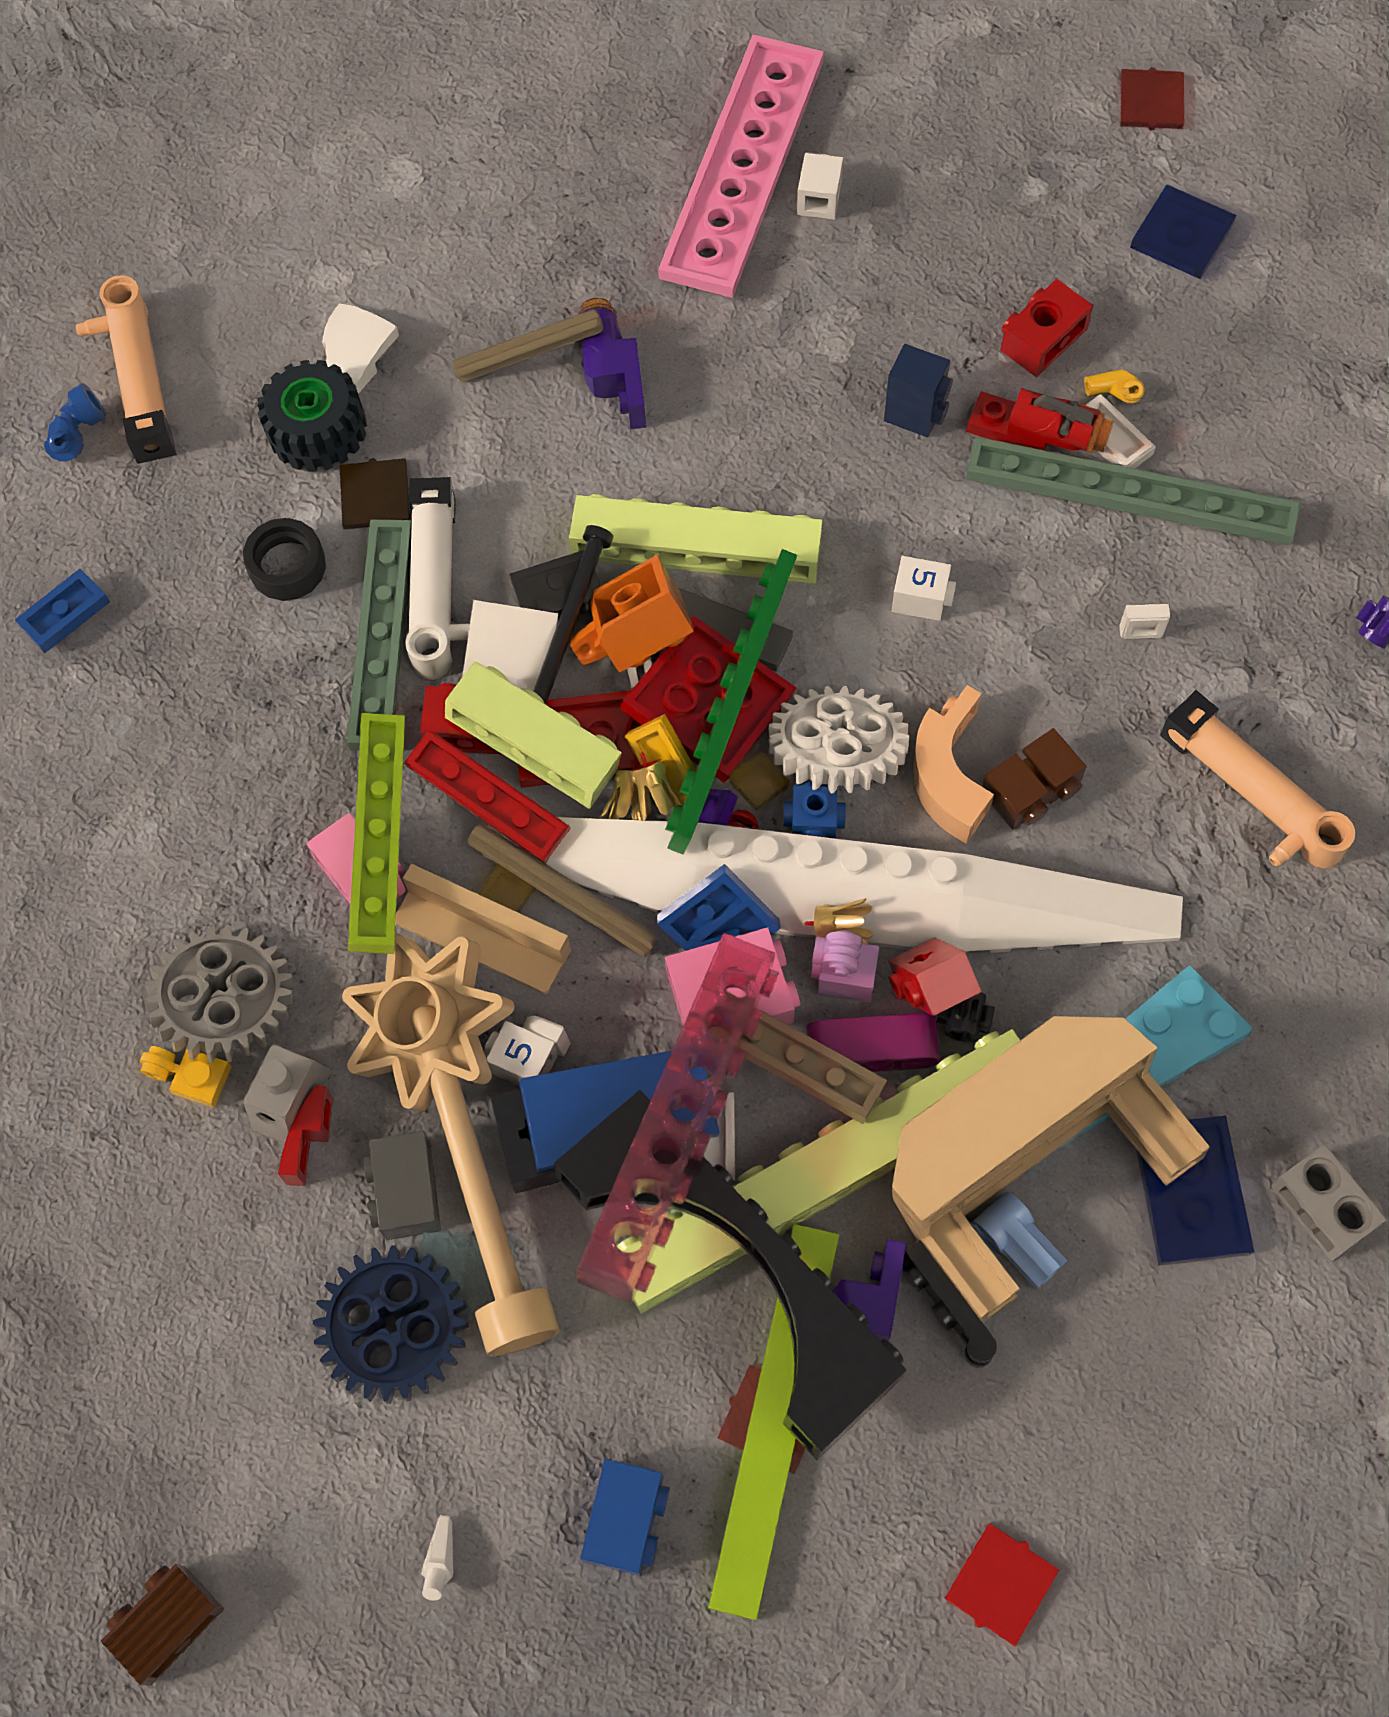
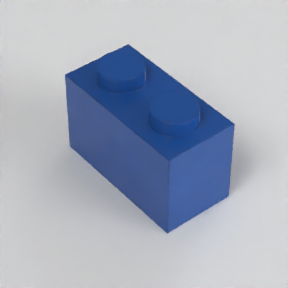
[580,1459,670,1577]

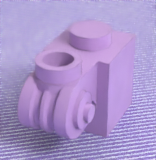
[811,930,879,1003]

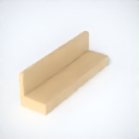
[395,864,571,994]

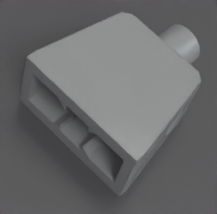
[244,1044,332,1144]

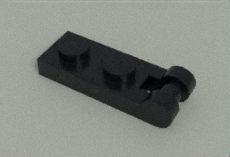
[902,1240,997,1368]

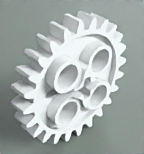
[769,686,909,793]

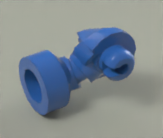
[44,383,106,461]

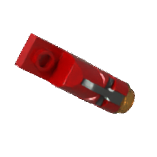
[966,388,1114,453]

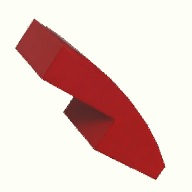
[278,1085,333,1186]

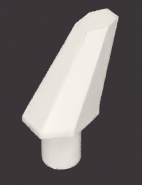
[421,1515,453,1601]

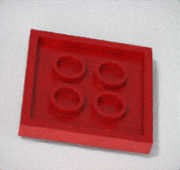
[620,615,797,784]

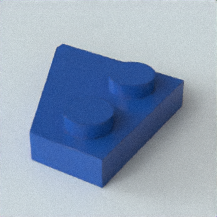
[657,864,781,951]

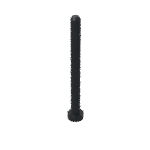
[533,525,614,705]

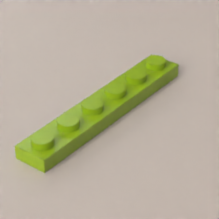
[348,713,405,954]

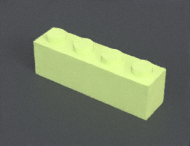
[445,661,622,809]

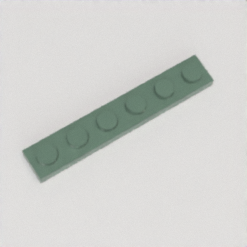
[347,520,411,750]

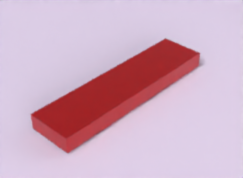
[403,729,571,864]

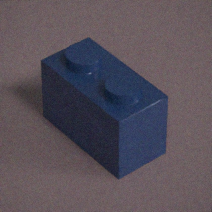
[884,343,953,438]

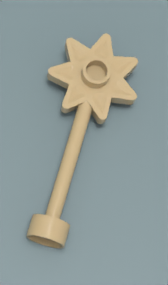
[342,934,561,1357]

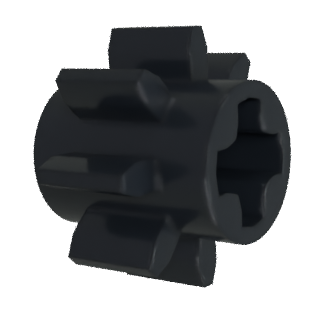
[937,992,995,1042]

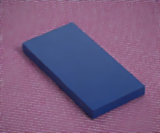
[519,1046,720,1172]

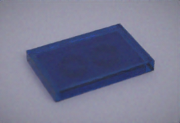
[1136,1115,1255,1266]

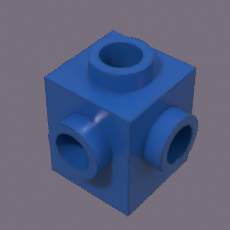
[783,782,846,839]

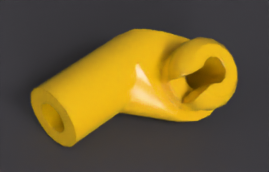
[1084,369,1145,403]

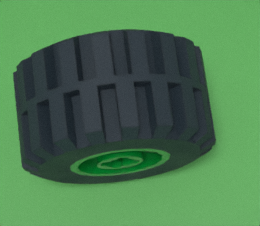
[257,360,367,472]

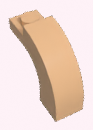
[912,685,994,844]

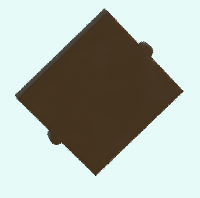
[339,458,410,530]

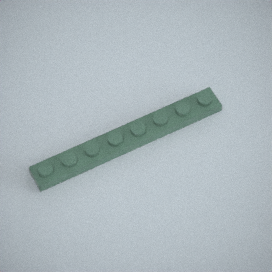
[966,437,1300,545]

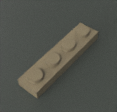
[701,990,887,1124]

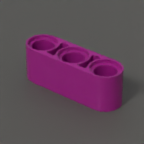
[806,1014,941,1072]

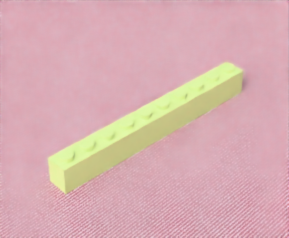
[611,1029,1020,1314]

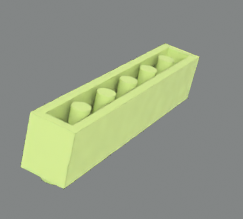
[569,494,823,584]

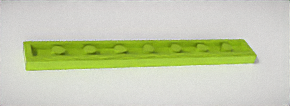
[708,1224,840,1621]

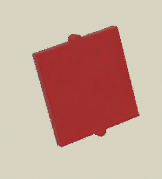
[944,1523,1059,1647]

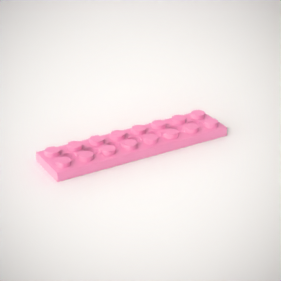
[658,34,824,298]

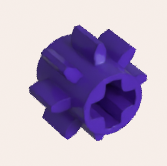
[1356,596,1389,649]

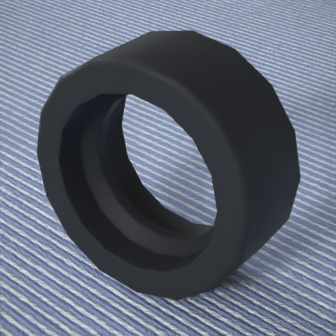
[243,518,326,601]

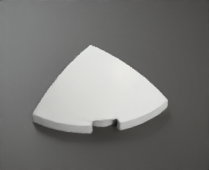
[322,304,399,393]

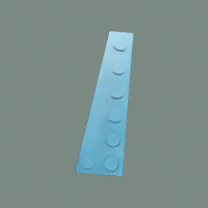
[1058,965,1253,1149]

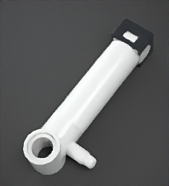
[405,477,470,680]

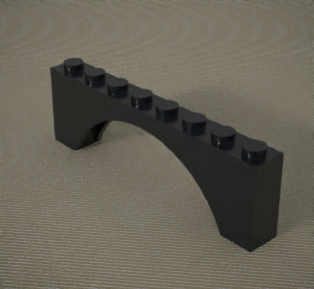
[554,1090,907,1461]

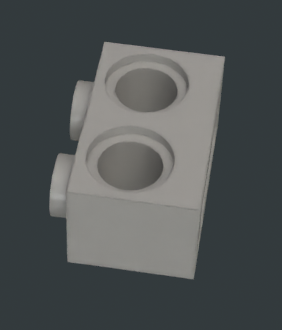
[1270,1144,1387,1262]

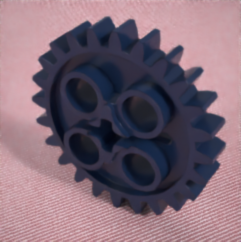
[312,1245,469,1404]

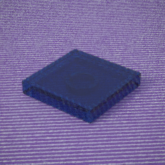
[1130,184,1237,279]

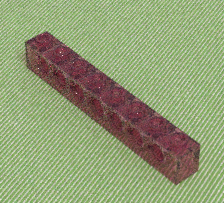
[577,933,779,1305]

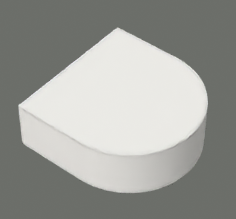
[522,1016,571,1057]

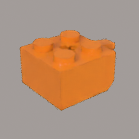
[570,555,694,673]

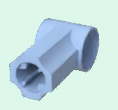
[971,1191,1067,1290]

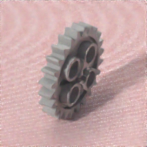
[144,925,294,1063]

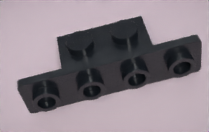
[509,550,601,620]

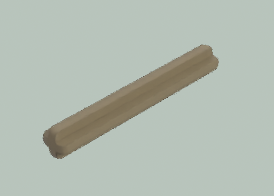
[453,309,603,382]

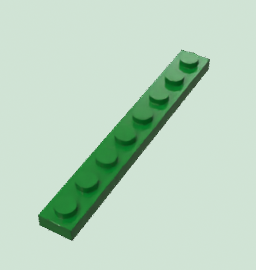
[665,549,797,855]

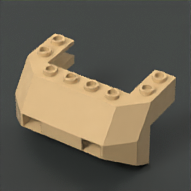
[892,1016,1210,1323]

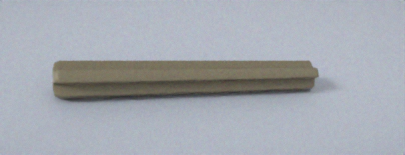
[468,824,658,957]

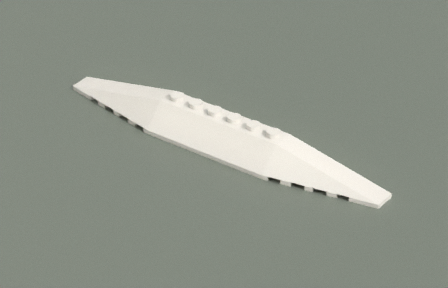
[482,817,1183,953]

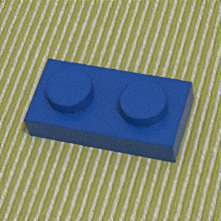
[14,568,110,653]

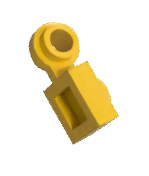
[139,1046,232,1108]

